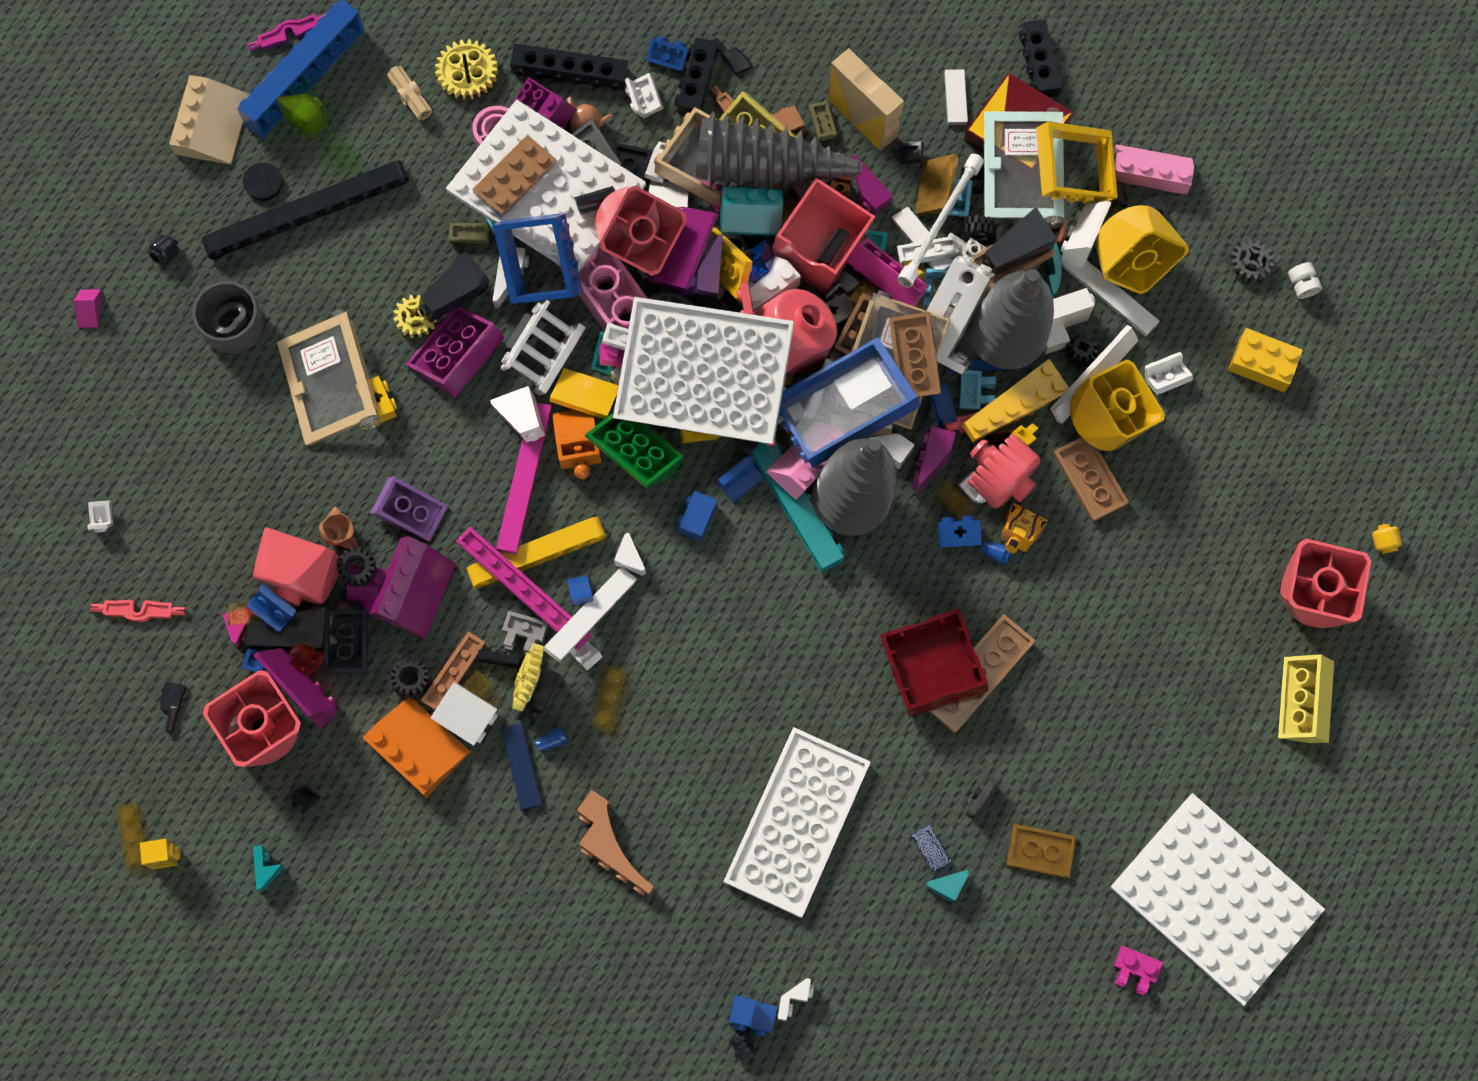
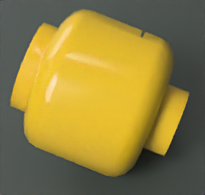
[1372,523,1402,554]

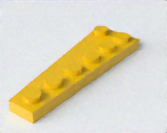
[962,359,1069,442]

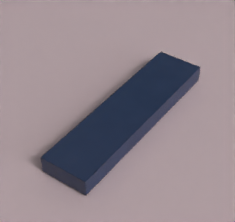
[501,723,542,811]

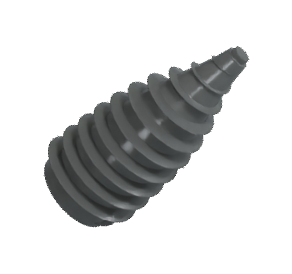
[695,111,862,192]
[970,269,1054,369]
[812,438,897,535]

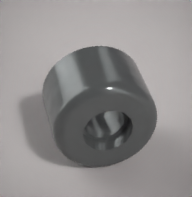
[192,281,264,354]

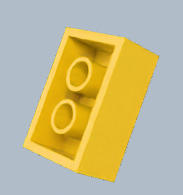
[1228,328,1303,392]

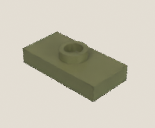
[809,101,837,142]
[449,223,490,244]

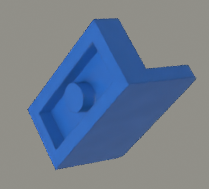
[928,384,957,427]
[718,455,764,502]

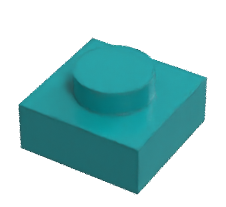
[867,230,888,252]

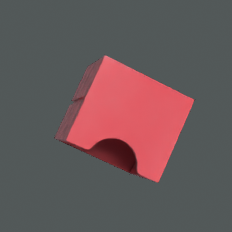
[770,178,875,293]

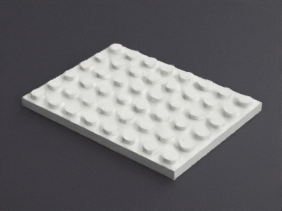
[446,99,646,273]
[613,297,795,445]
[1110,793,1325,1006]

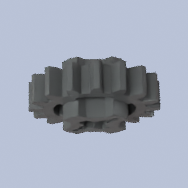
[1230,239,1274,282]

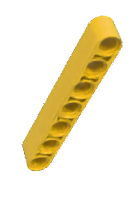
[466,517,606,589]

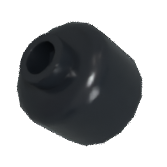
[149,235,179,264]

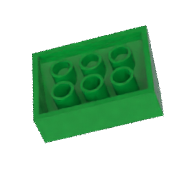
[584,413,684,488]

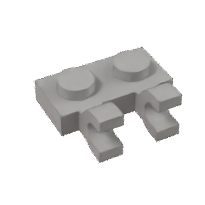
[502,611,548,655]

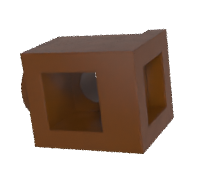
[831,177,852,198]

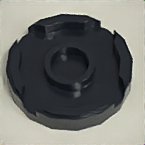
[243,162,283,201]

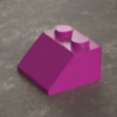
[347,565,387,613]

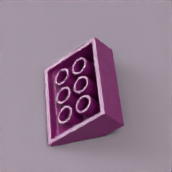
[646,206,718,291]
[405,307,505,398]
[369,536,456,639]
[253,648,339,729]

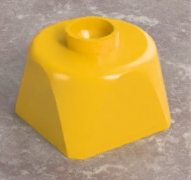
[1095,205,1189,294]
[1070,360,1165,451]

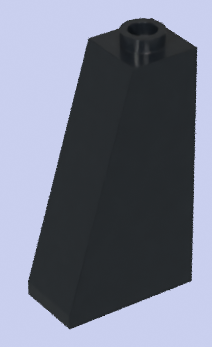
[982,207,1057,275]
[418,252,490,323]
[243,607,326,652]

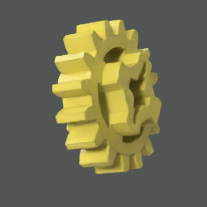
[393,295,438,338]

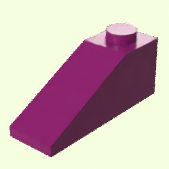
[851,154,893,216]

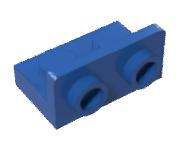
[646,36,689,71]
[246,584,296,632]

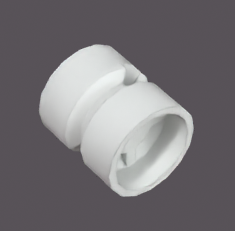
[1288,262,1322,299]

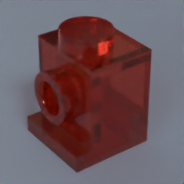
[289,642,324,677]

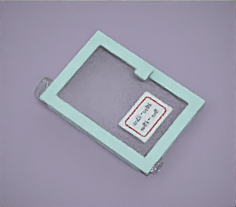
[984,107,1064,228]

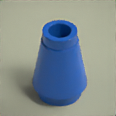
[981,541,1013,565]
[535,726,568,752]

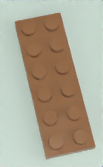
[928,614,1036,734]

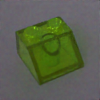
[277,94,329,139]

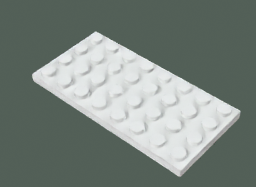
[723,727,870,918]

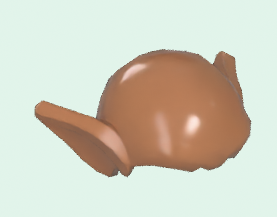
[568,97,613,133]
[319,506,359,550]

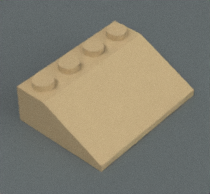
[169,75,250,165]

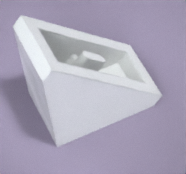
[614,533,646,575]

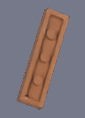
[421,631,486,710]

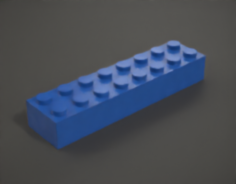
[237,0,365,139]

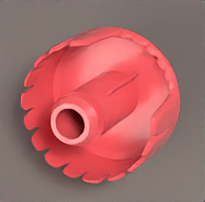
[968,435,1041,509]

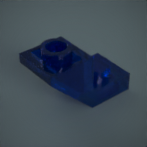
[749,240,775,283]

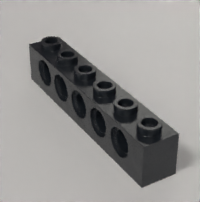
[510,43,629,91]

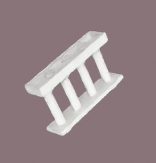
[500,300,586,396]

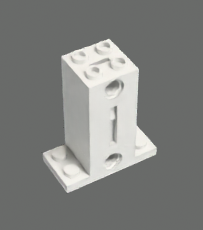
[927,255,995,374]

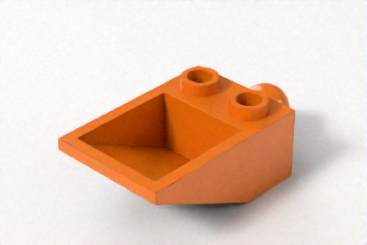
[552,410,601,479]

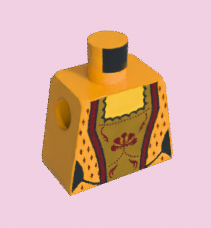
[1000,503,1048,553]

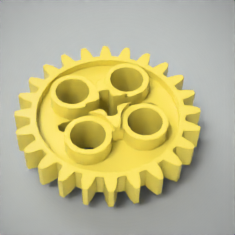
[435,39,498,100]
[512,643,544,712]

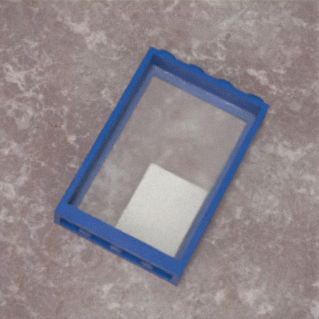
[778,337,921,468]

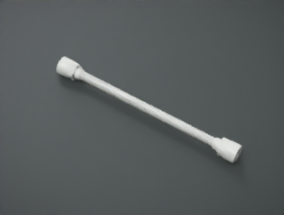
[897,154,984,288]

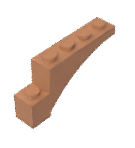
[577,790,654,896]

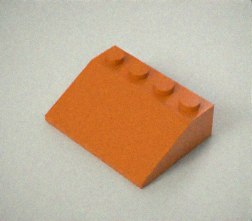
[363,697,471,798]

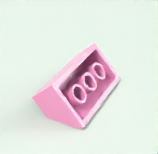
[1114,144,1194,195]
[766,422,845,500]

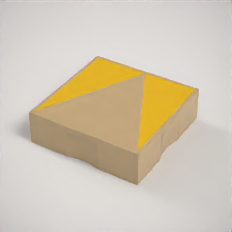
[827,48,904,151]

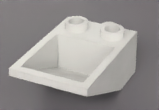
[649,181,689,207]

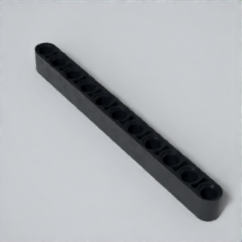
[201,160,410,259]

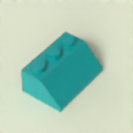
[720,187,783,236]

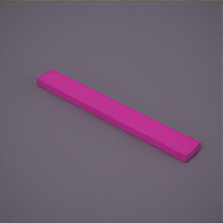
[496,403,552,554]
[456,527,592,651]

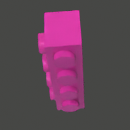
[848,238,929,306]

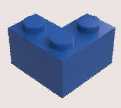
[729,995,777,1037]

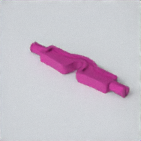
[247,14,326,52]

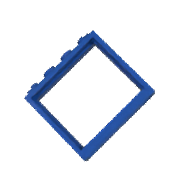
[493,213,583,304]

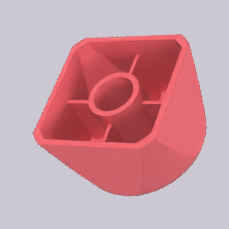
[595,186,687,276]
[754,289,837,377]
[253,528,340,607]
[1281,539,1372,628]
[203,671,301,767]

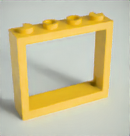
[1036,121,1118,204]

